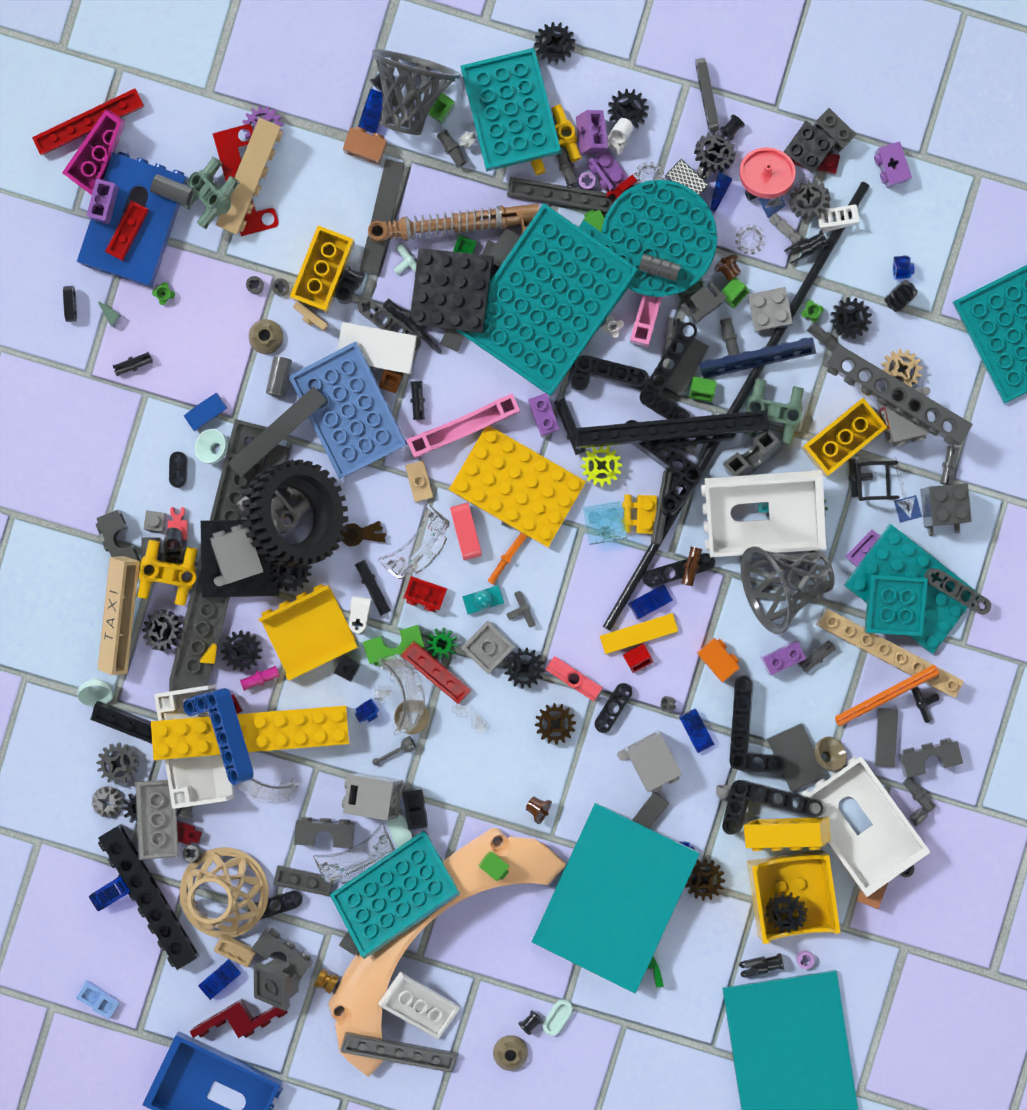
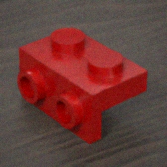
[403,576,447,613]

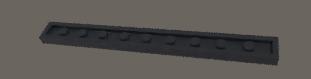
[574,410,769,449]

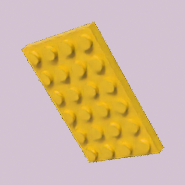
[448,426,586,548]

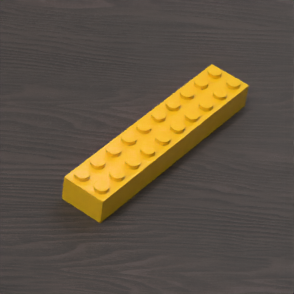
[151,705,349,760]

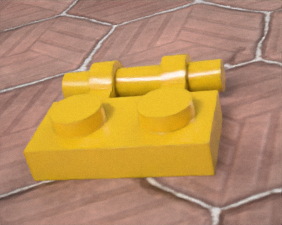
[621,494,657,534]

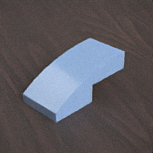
[76,980,119,1019]

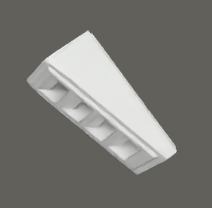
[818,205,860,233]

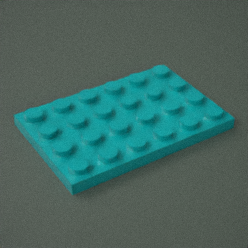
[460,48,561,172]
[843,524,977,654]
[330,830,461,959]

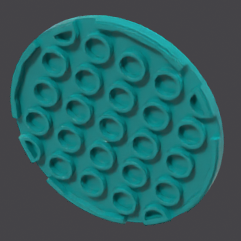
[601,180,717,297]

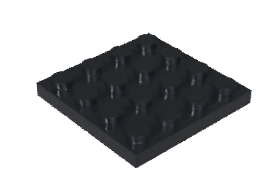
[410,248,494,333]
[200,520,279,598]

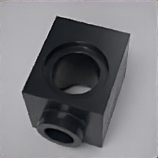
[334,655,361,682]

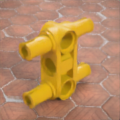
[530,104,582,176]
[137,540,198,606]

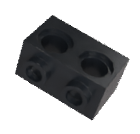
[402,787,428,830]

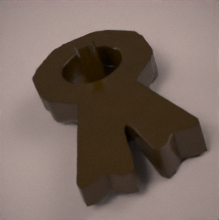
[341,521,387,547]

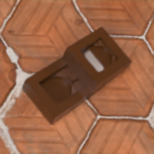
[379,369,404,394]

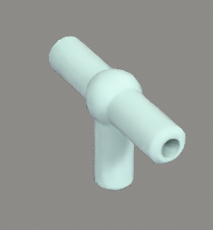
[394,244,417,275]

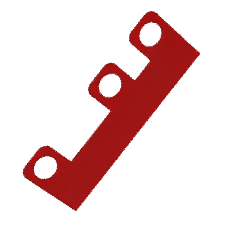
[212,124,279,237]

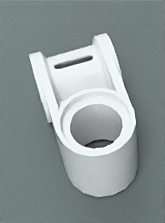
[607,118,633,155]
[349,596,371,633]

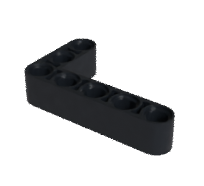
[639,322,697,419]
[626,420,702,516]
[729,675,787,773]
[722,780,826,835]

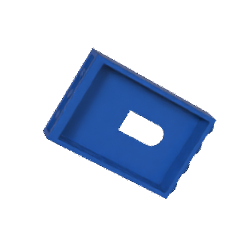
[76,152,188,288]
[142,1031,283,1110]

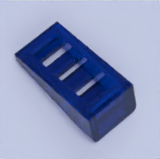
[710,172,732,215]
[89,876,130,912]

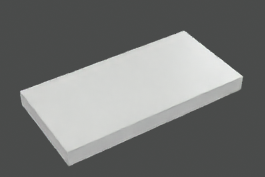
[337,322,417,374]
[378,972,460,1040]

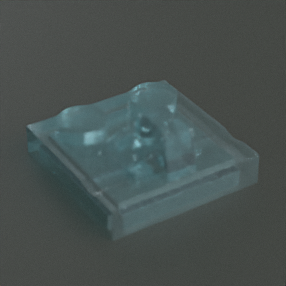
[583,501,627,545]

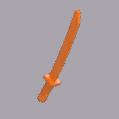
[487,533,528,585]

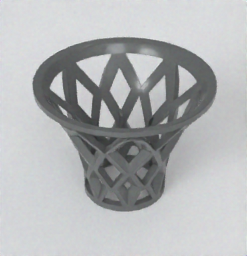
[372,49,461,135]
[741,546,835,634]

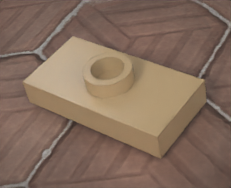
[293,302,329,332]
[405,460,433,502]
[213,933,256,968]

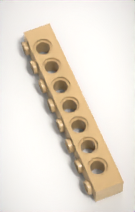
[816,608,964,698]

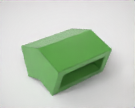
[721,277,750,309]
[689,376,717,402]

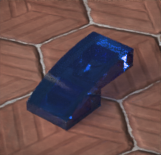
[358,89,383,133]
[628,584,673,620]
[679,708,715,753]
[198,959,241,1000]

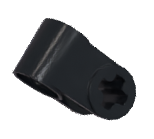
[335,265,365,304]
[163,527,186,563]

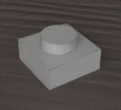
[143,510,166,532]

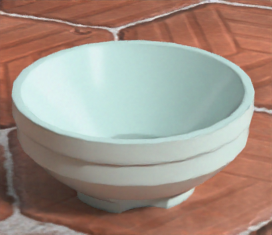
[195,429,228,464]
[77,678,113,707]

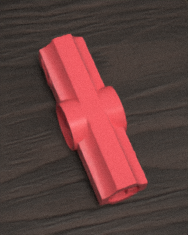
[545,656,603,701]

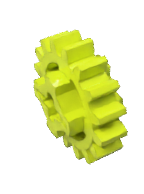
[581,446,622,487]

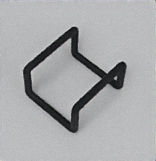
[857,461,900,501]

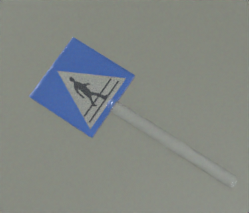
[758,172,814,218]
[893,457,922,523]

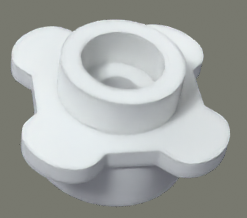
[459,131,477,149]
[602,315,624,338]

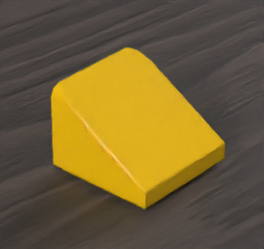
[199,643,217,664]

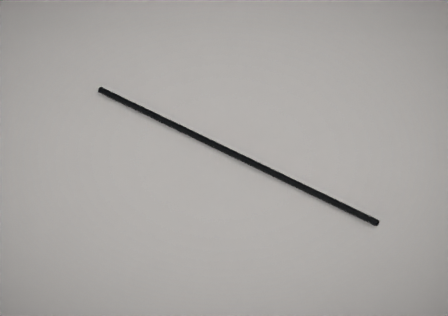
[602,181,870,631]

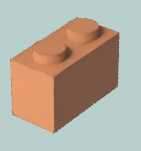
[343,127,387,165]

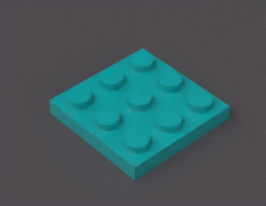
[864,574,928,636]

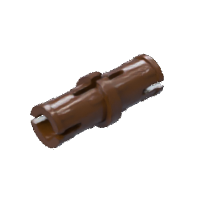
[681,546,703,587]

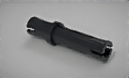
[554,398,586,456]
[355,560,391,616]

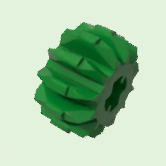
[426,627,458,660]

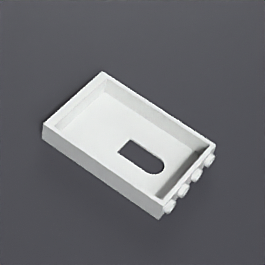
[701,470,826,557]
[798,756,930,897]

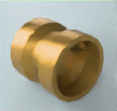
[313,968,339,994]

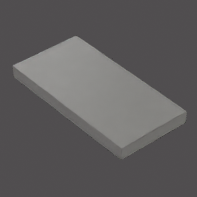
[135,780,178,860]

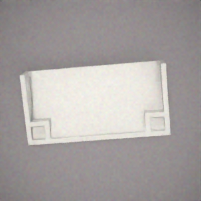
[154,684,234,809]

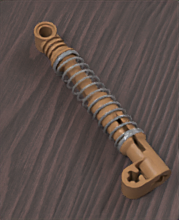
[368,204,539,243]

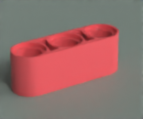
[450,502,482,561]

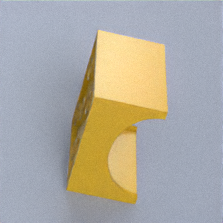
[747,850,841,944]

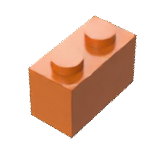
[696,638,740,682]

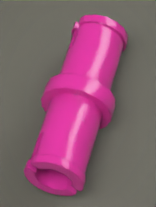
[240,665,280,691]

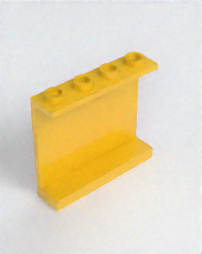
[258,583,359,681]

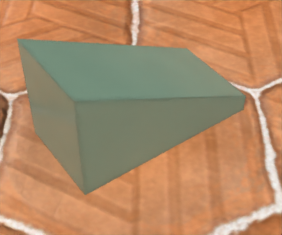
[678,278,705,298]
[98,301,121,327]

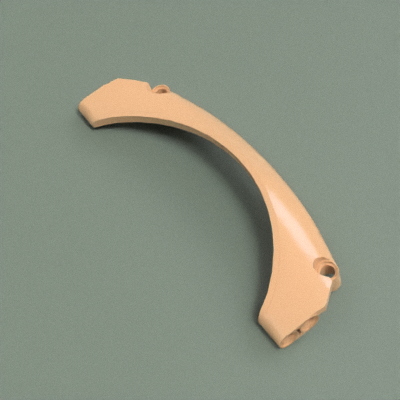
[328,828,566,1077]

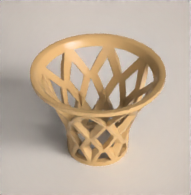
[180,847,269,938]

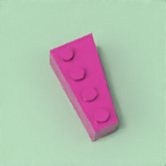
[62,110,126,195]

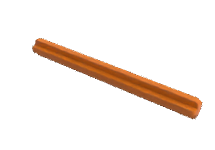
[835,665,940,726]

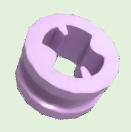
[579,172,596,190]
[796,950,814,969]

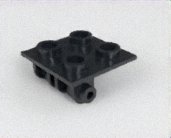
[784,120,836,174]

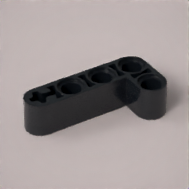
[571,355,649,392]

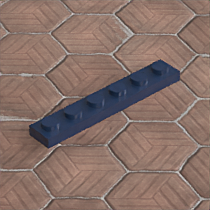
[699,337,816,379]

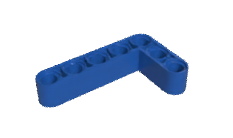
[183,688,254,785]

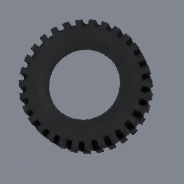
[241,459,348,568]

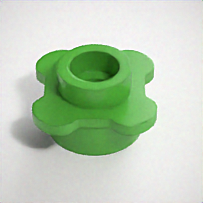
[152,282,175,305]
[801,300,824,323]

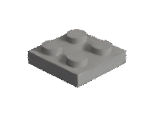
[748,287,793,333]
[461,620,515,674]

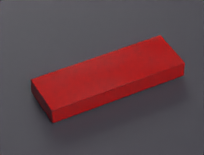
[105,200,149,261]

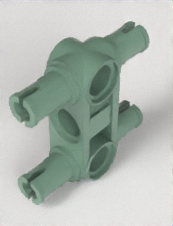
[181,156,240,229]
[744,379,804,445]

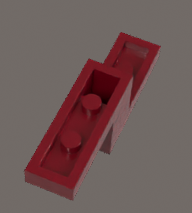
[189,998,289,1039]

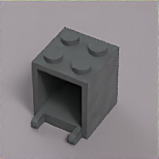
[920,483,972,536]

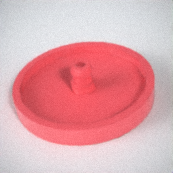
[739,147,796,199]

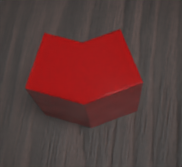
[622,643,654,673]

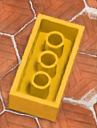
[290,225,355,314]
[801,398,887,477]
[744,817,831,851]

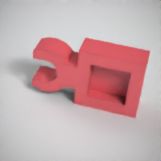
[168,507,188,540]

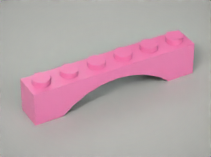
[630,295,662,348]
[407,393,520,459]

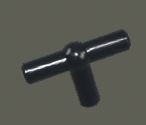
[848,459,873,497]
[911,686,940,723]

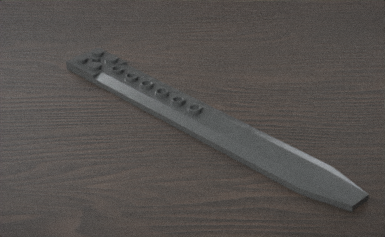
[169,419,267,691]

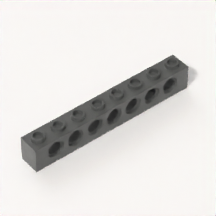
[824,344,973,446]

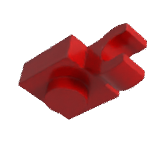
[605,174,637,204]

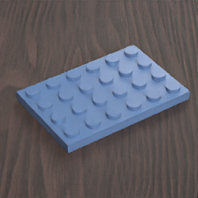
[289,341,408,479]

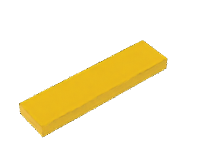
[599,613,678,654]

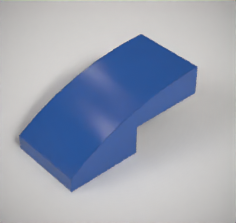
[183,393,228,431]

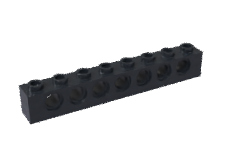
[98,824,199,970]

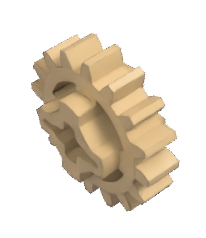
[880,349,923,387]

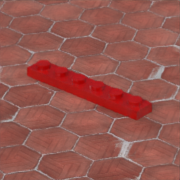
[32,88,145,156]

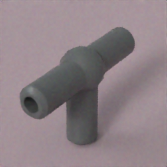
[506,591,536,628]

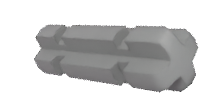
[769,213,802,244]

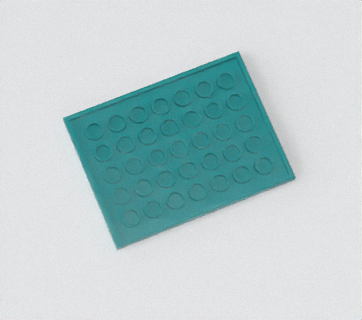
[457,203,639,397]
[952,265,1027,404]
[531,803,700,994]
[722,970,858,1110]

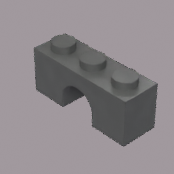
[723,430,782,477]
[95,510,141,562]
[898,738,963,778]
[294,816,355,848]
[251,927,313,981]

